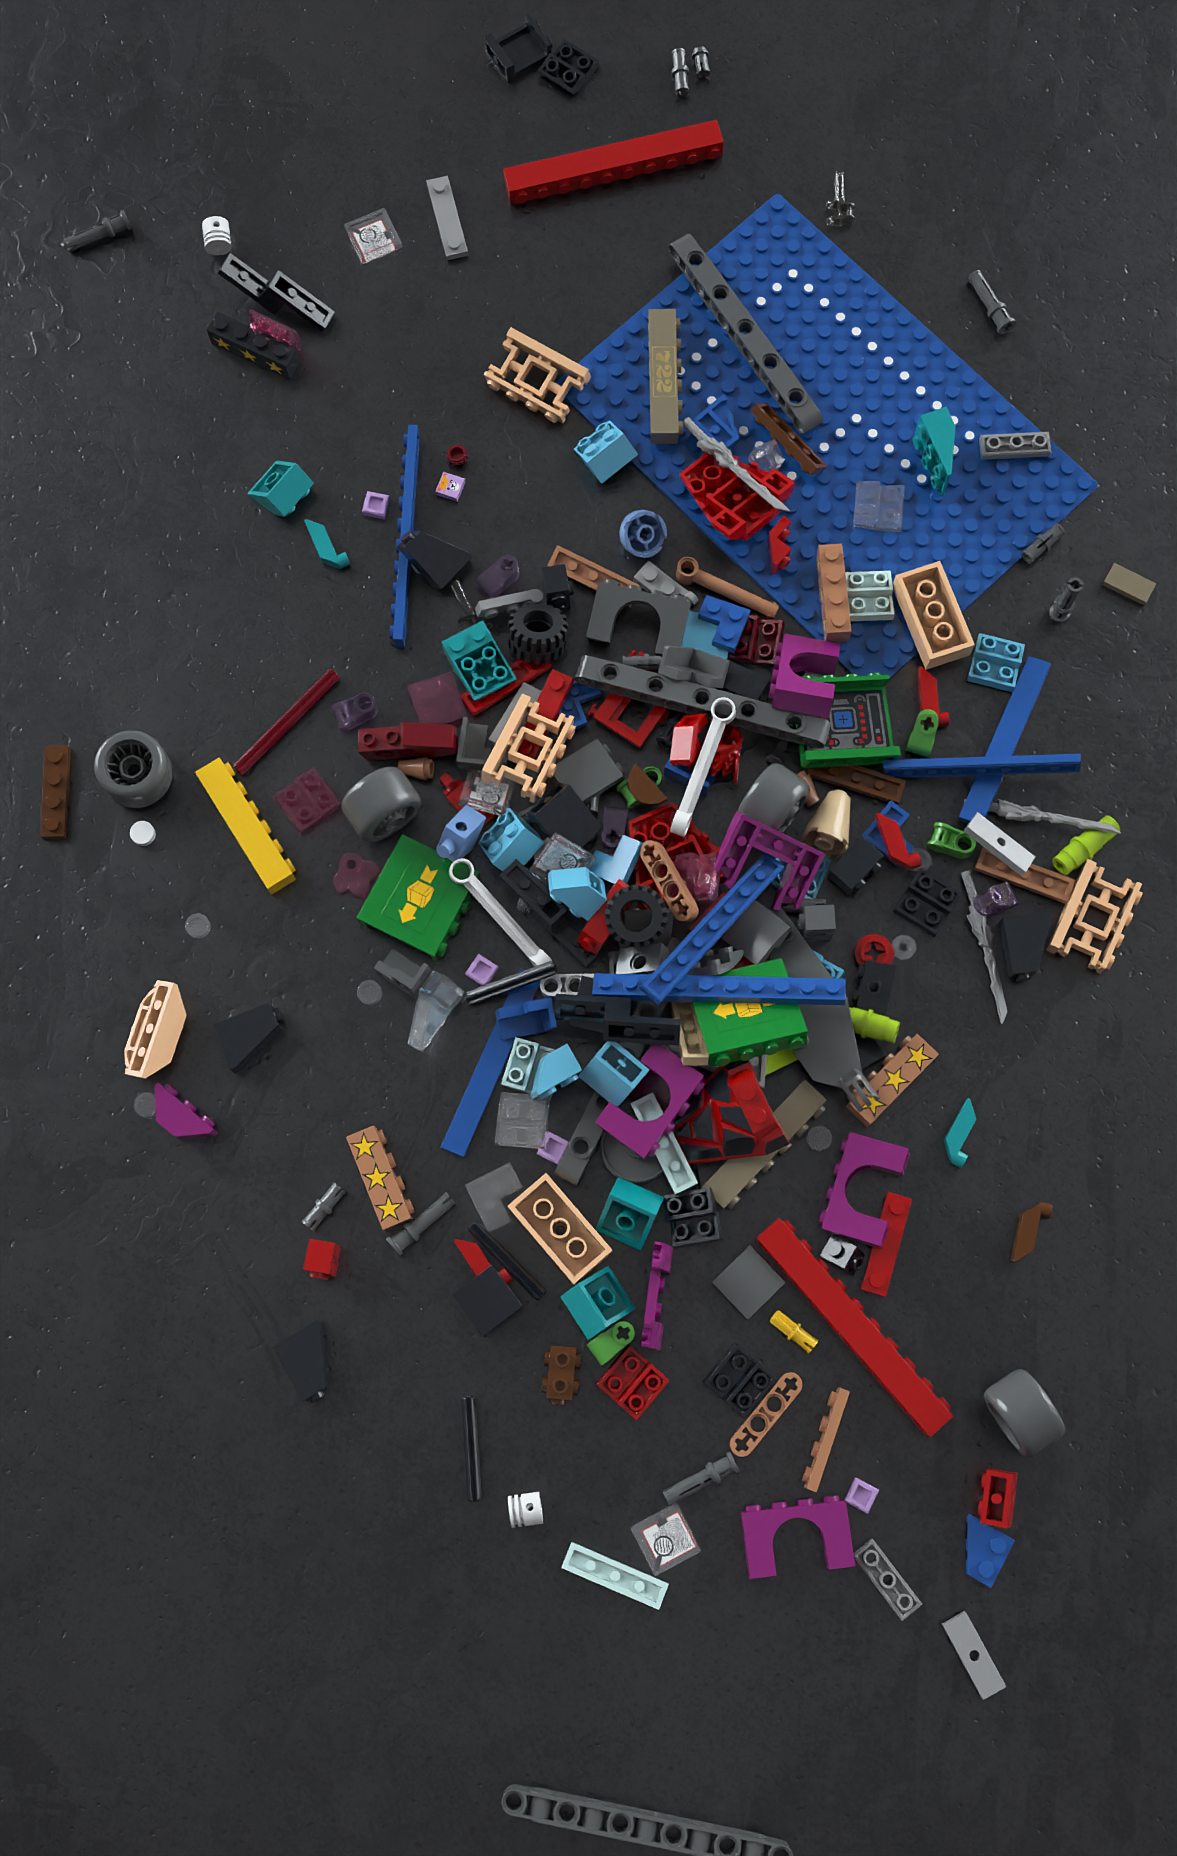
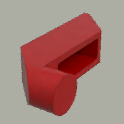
[917,666,949,727]
[875,813,922,869]
[453,1239,513,1284]

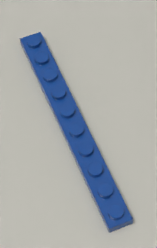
[389,425,420,648]
[592,973,846,1005]

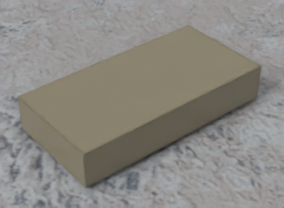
[1102,563,1156,605]

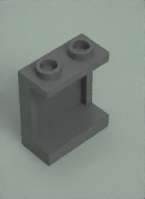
[552,739,625,803]

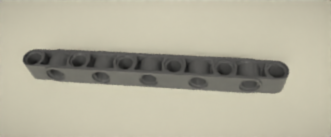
[668,233,823,434]
[574,655,831,748]
[554,937,682,1186]
[502,1784,793,1856]

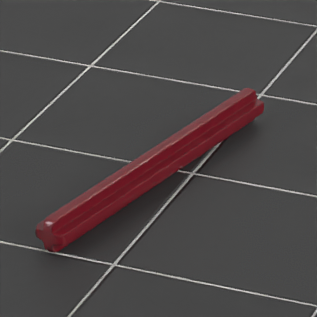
[233,669,339,775]

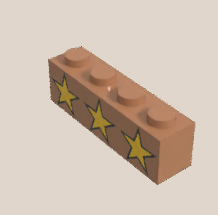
[816,544,851,643]
[846,1034,939,1127]
[346,1125,415,1232]

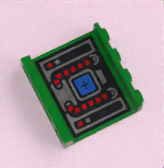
[796,673,901,768]

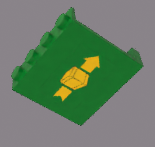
[356,834,482,961]
[692,958,808,1068]

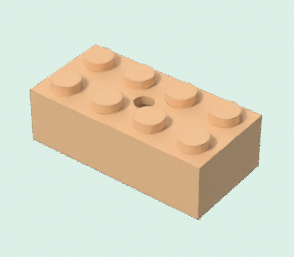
[893,561,975,670]
[508,1173,613,1286]

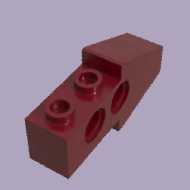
[358,722,458,761]

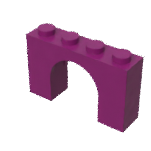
[769,634,840,718]
[595,1044,705,1160]
[819,1132,910,1249]
[740,1495,855,1579]

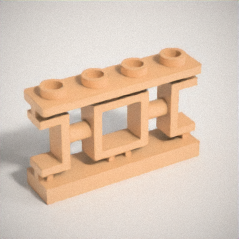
[484,327,591,423]
[481,694,576,803]
[1046,859,1143,974]

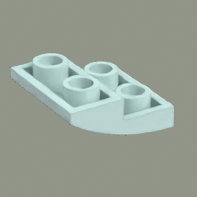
[845,571,894,621]
[501,1037,555,1101]

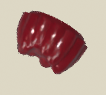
[446,444,468,466]

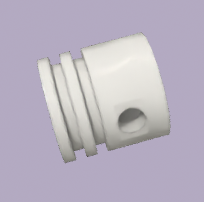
[202,216,231,255]
[508,1492,543,1528]

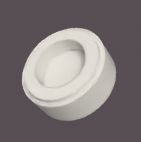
[130,821,156,846]

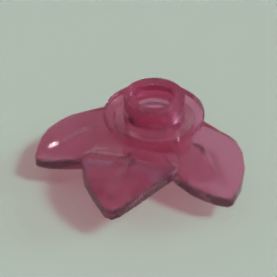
[334,853,381,899]

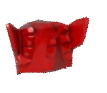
[687,724,743,784]

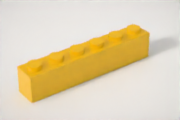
[195,757,296,895]

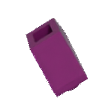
[154,1083,218,1140]

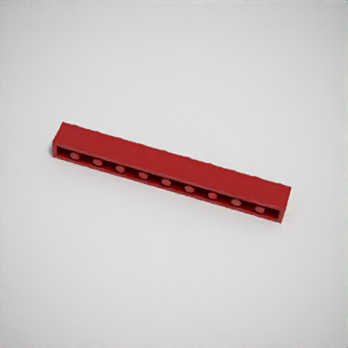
[503,120,724,205]
[755,1218,953,1437]

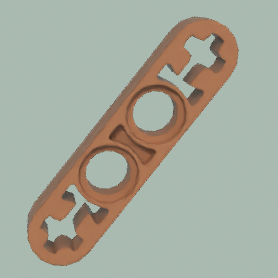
[640,840,699,923]
[729,1372,802,1457]

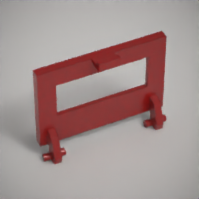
[586,649,687,748]

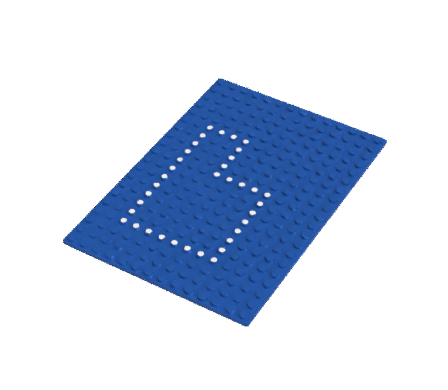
[555,194,1098,680]

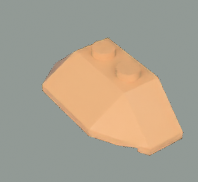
[124,980,187,1079]

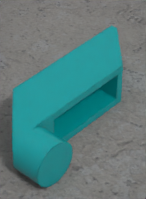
[304,519,350,569]
[943,1098,976,1168]

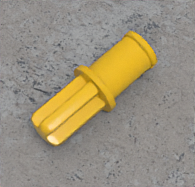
[770,1310,818,1353]

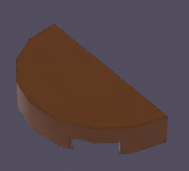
[628,763,668,805]

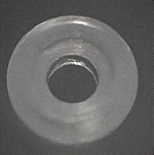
[892,935,916,960]

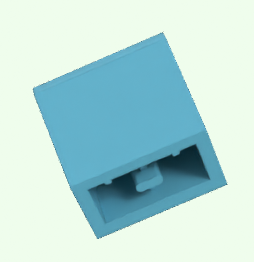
[574,420,638,483]
[478,807,544,871]
[548,867,607,921]
[578,1041,649,1107]
[530,1044,582,1100]

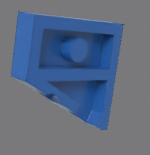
[692,394,739,450]
[966,1514,1015,1588]

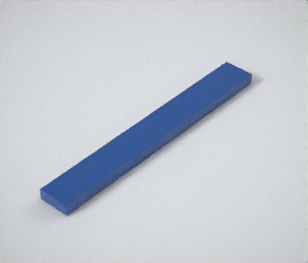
[959,656,1051,824]
[883,754,1081,778]
[640,852,784,1005]
[441,968,541,1158]

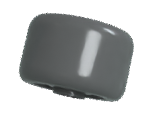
[94,730,173,808]
[737,763,810,833]
[341,767,421,842]
[984,1369,1066,1458]

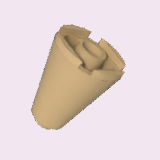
[800,789,851,858]

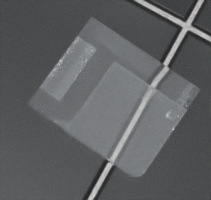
[748,439,784,472]

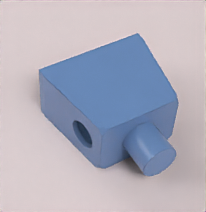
[436,805,487,862]

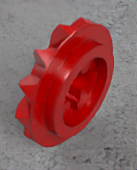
[854,934,894,966]

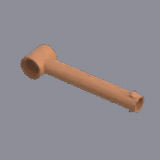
[676,557,779,619]

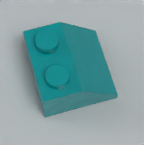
[247,460,314,517]
[595,1177,664,1251]
[561,1266,636,1340]

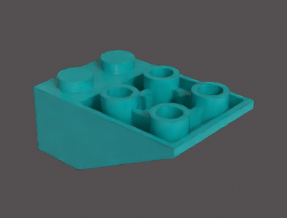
[913,406,956,497]
[441,621,517,701]

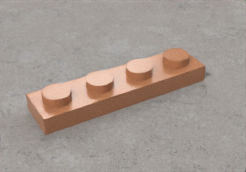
[547,545,641,607]
[974,847,1075,904]
[802,1388,850,1492]

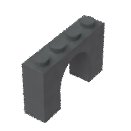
[586,579,691,656]

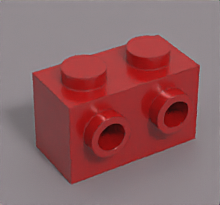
[978,1468,1018,1529]

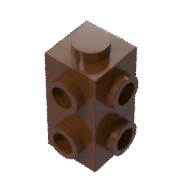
[542,1345,581,1405]

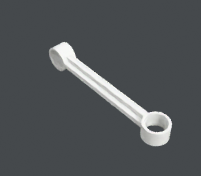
[670,697,736,837]
[449,858,552,967]

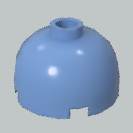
[619,510,667,558]

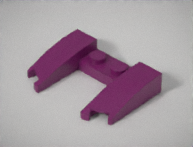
[713,811,825,910]
[640,1241,674,1351]

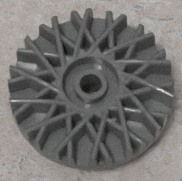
[600,1109,664,1185]

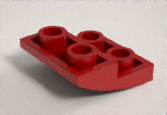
[595,1344,670,1420]

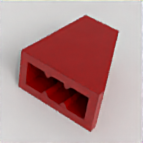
[577,879,634,955]

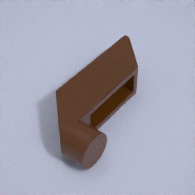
[1010,1202,1052,1263]

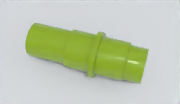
[1052,815,1120,875]
[849,1007,900,1043]

